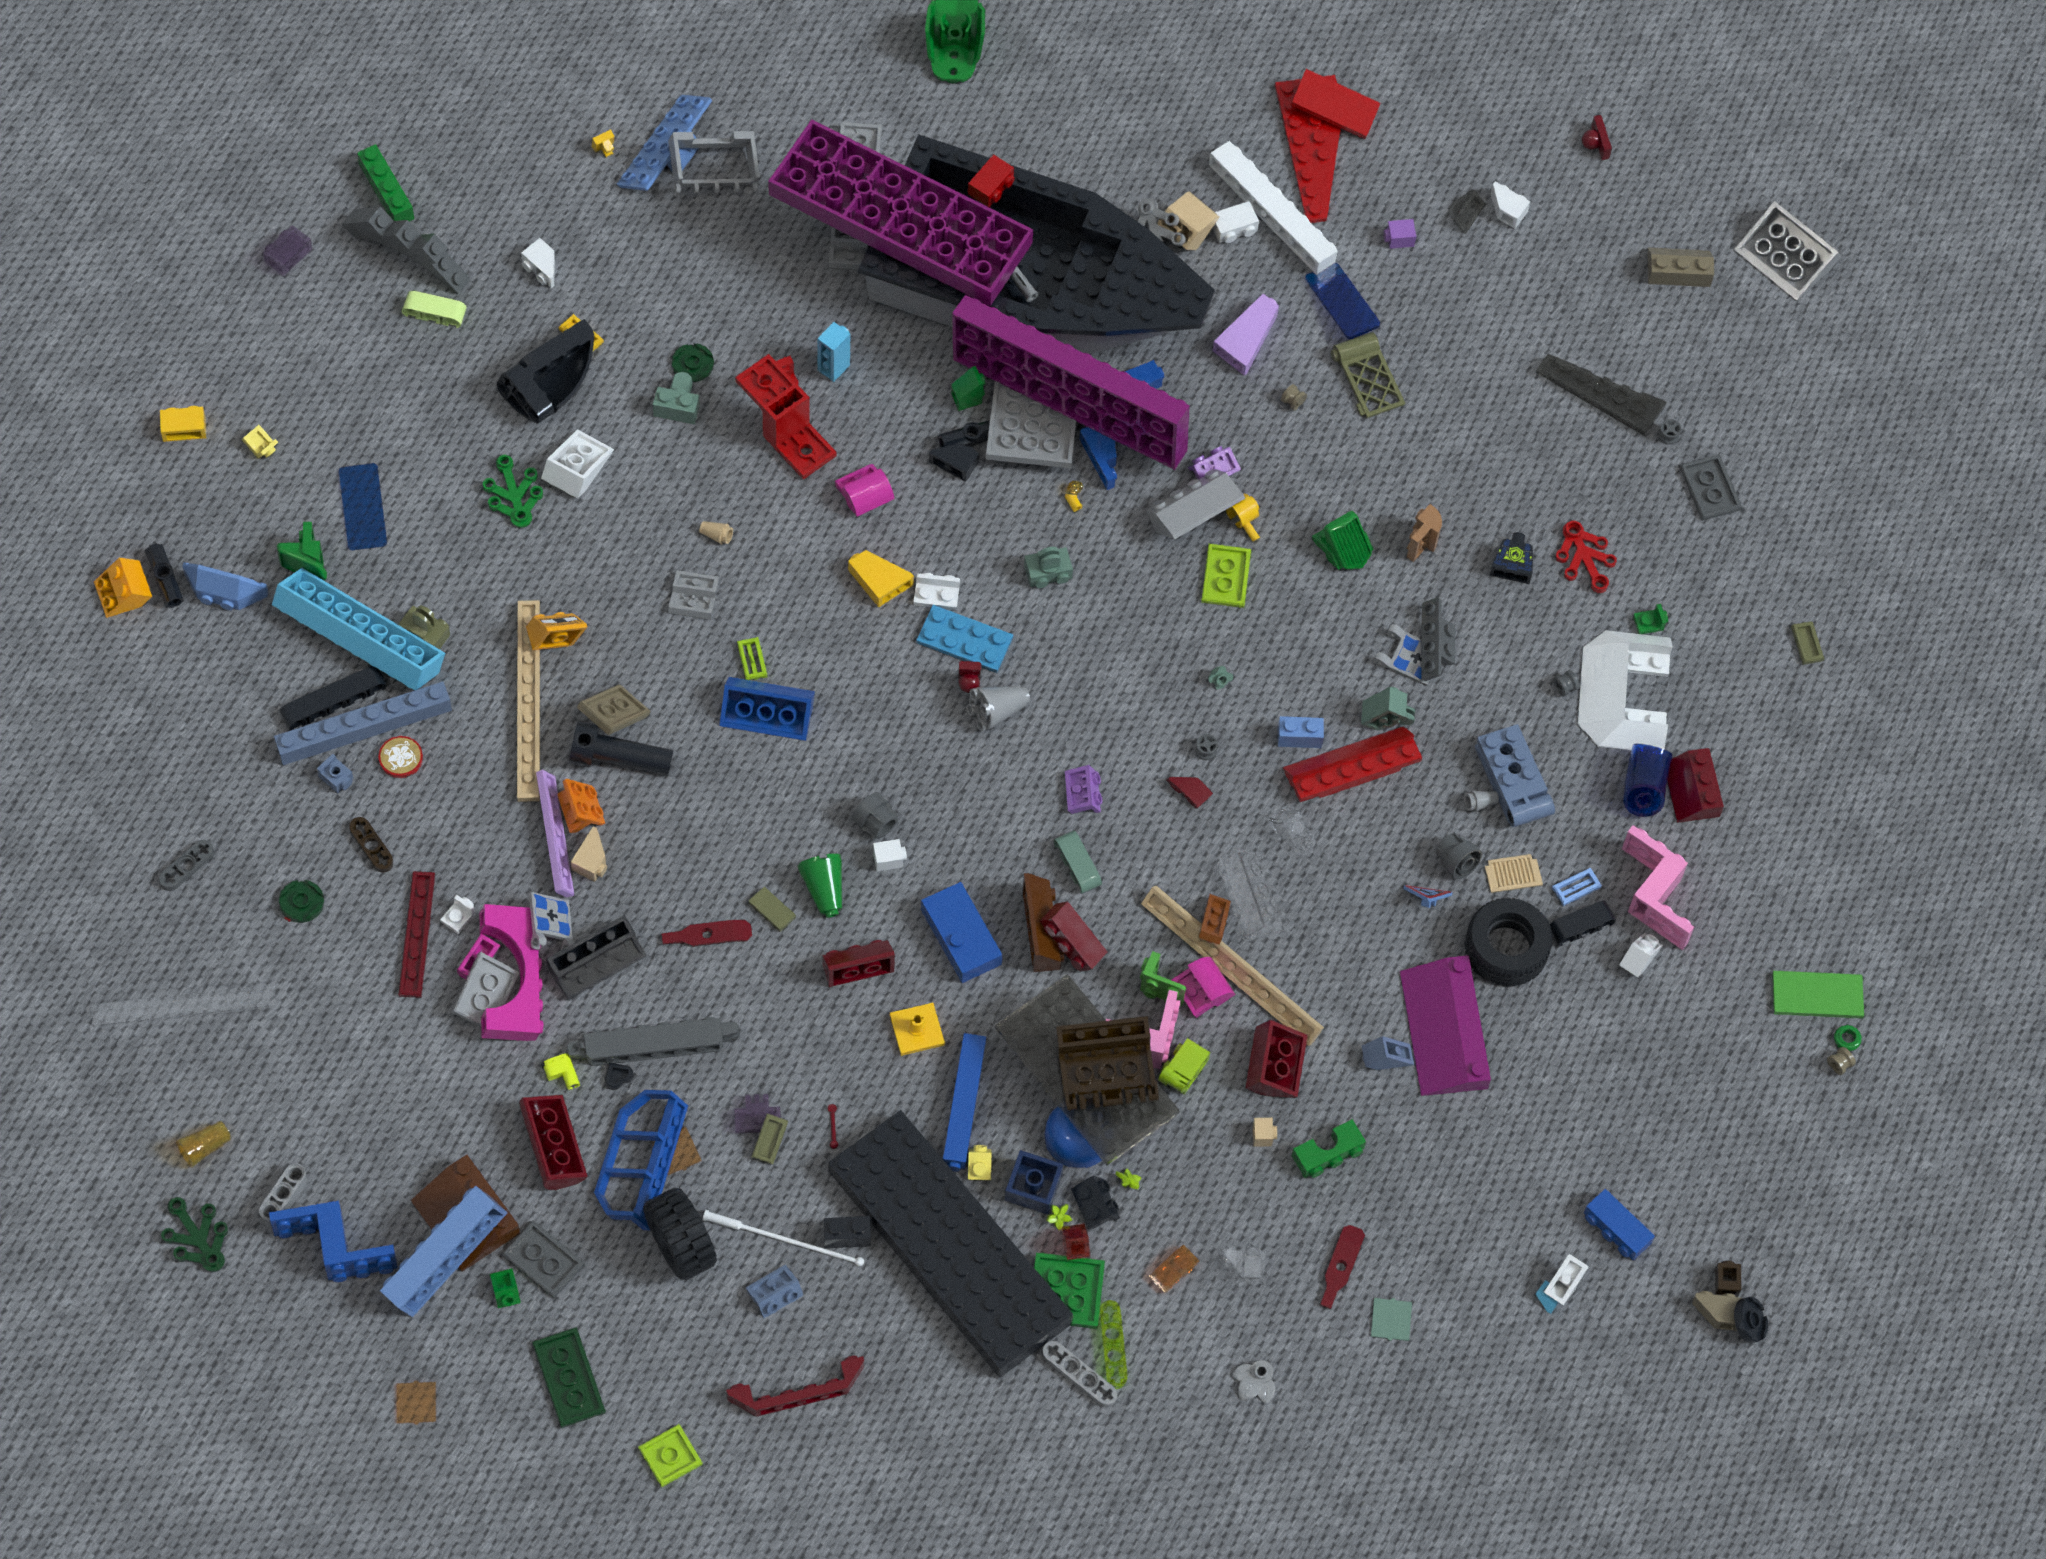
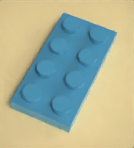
[916,605,1013,673]

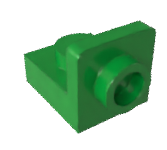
[1633,604,1668,634]
[490,1268,521,1308]

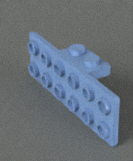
[617,95,712,191]

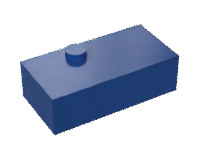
[921,882,1003,983]

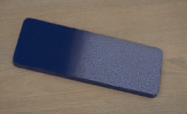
[1305,263,1380,339]
[339,463,387,551]

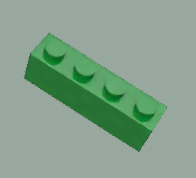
[357,144,414,222]

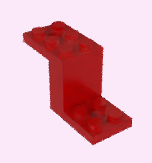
[735,354,837,480]

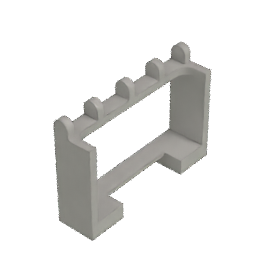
[668,131,760,194]

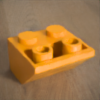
[94,557,152,618]

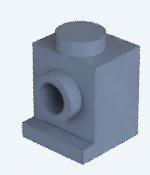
[317,754,353,793]

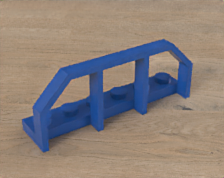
[594,1090,688,1230]

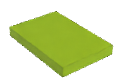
[1201,544,1251,608]

